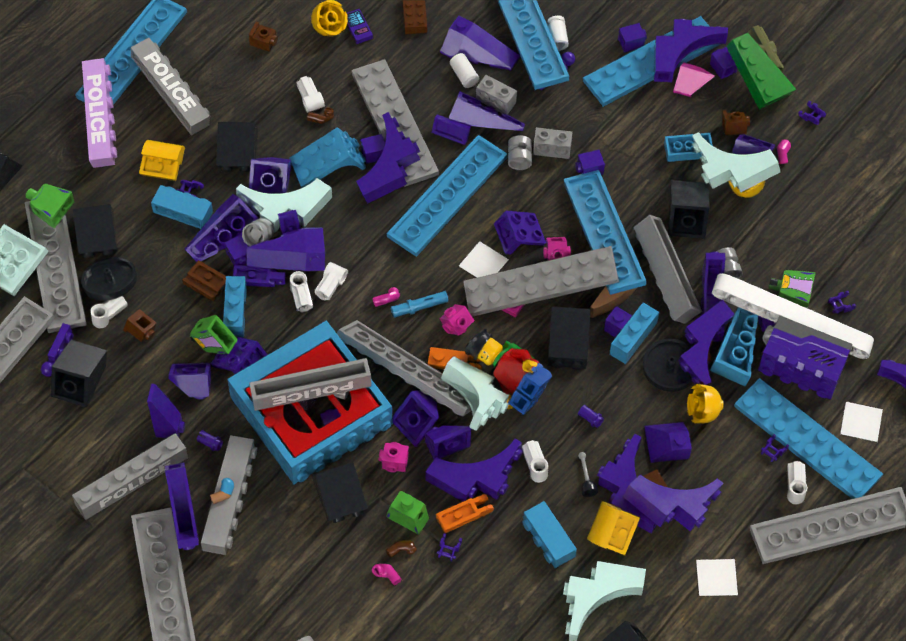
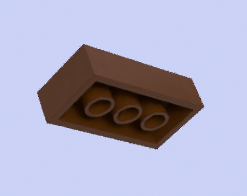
[402,0,427,34]

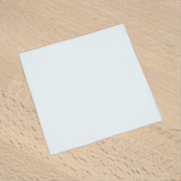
[459,242,509,278]
[841,402,883,442]
[696,559,738,596]

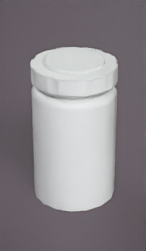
[547,16,569,51]
[450,53,479,88]

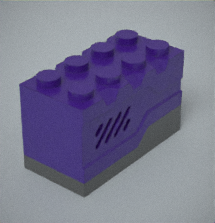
[758,315,853,399]

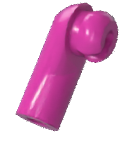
[777,139,791,164]
[373,287,400,307]
[372,564,402,585]

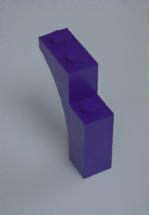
[701,251,726,342]
[679,299,735,386]

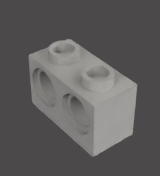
[476,75,517,115]
[533,127,572,159]

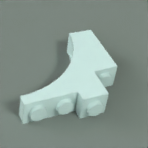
[692,132,781,192]
[236,178,332,233]
[441,356,509,430]
[563,561,646,641]

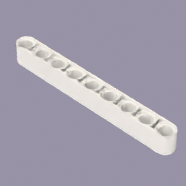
[712,274,874,359]

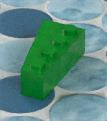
[726,33,796,110]

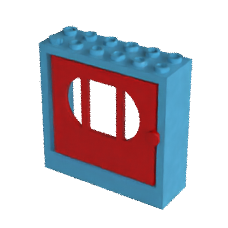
[227,320,393,484]

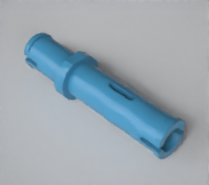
[391,291,448,318]

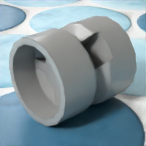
[508,135,532,170]
[242,218,275,246]
[716,248,743,279]

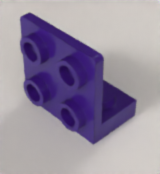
[494,211,546,255]
[211,336,267,375]

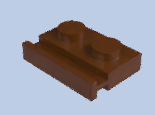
[182,260,226,302]

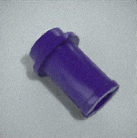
[578,405,604,428]
[197,430,223,451]

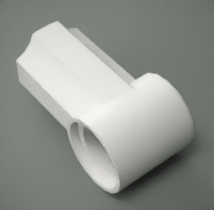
[297,76,325,113]
[315,262,348,301]
[290,271,313,312]
[91,296,128,328]
[522,440,548,483]
[787,461,808,504]

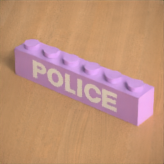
[82,58,117,168]

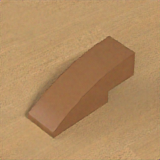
[590,286,637,318]

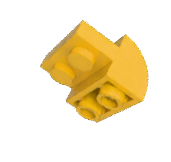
[139,140,185,181]
[587,501,640,555]

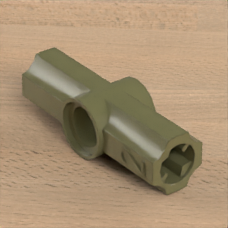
[748,25,784,72]

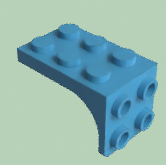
[290,127,366,188]

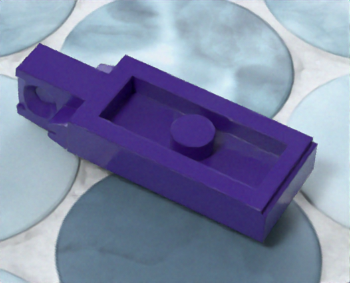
[233,265,286,287]

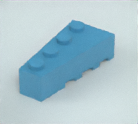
[710,307,758,386]

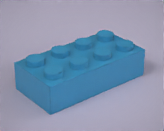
[664,133,713,162]

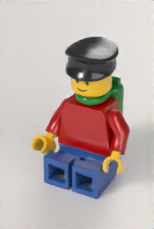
[465,329,552,415]

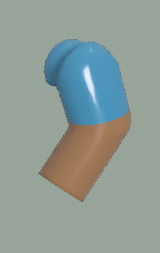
[210,478,234,504]

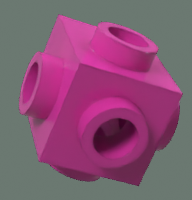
[543,237,571,261]
[439,304,475,335]
[379,442,409,472]

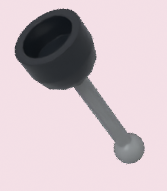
[578,452,598,497]

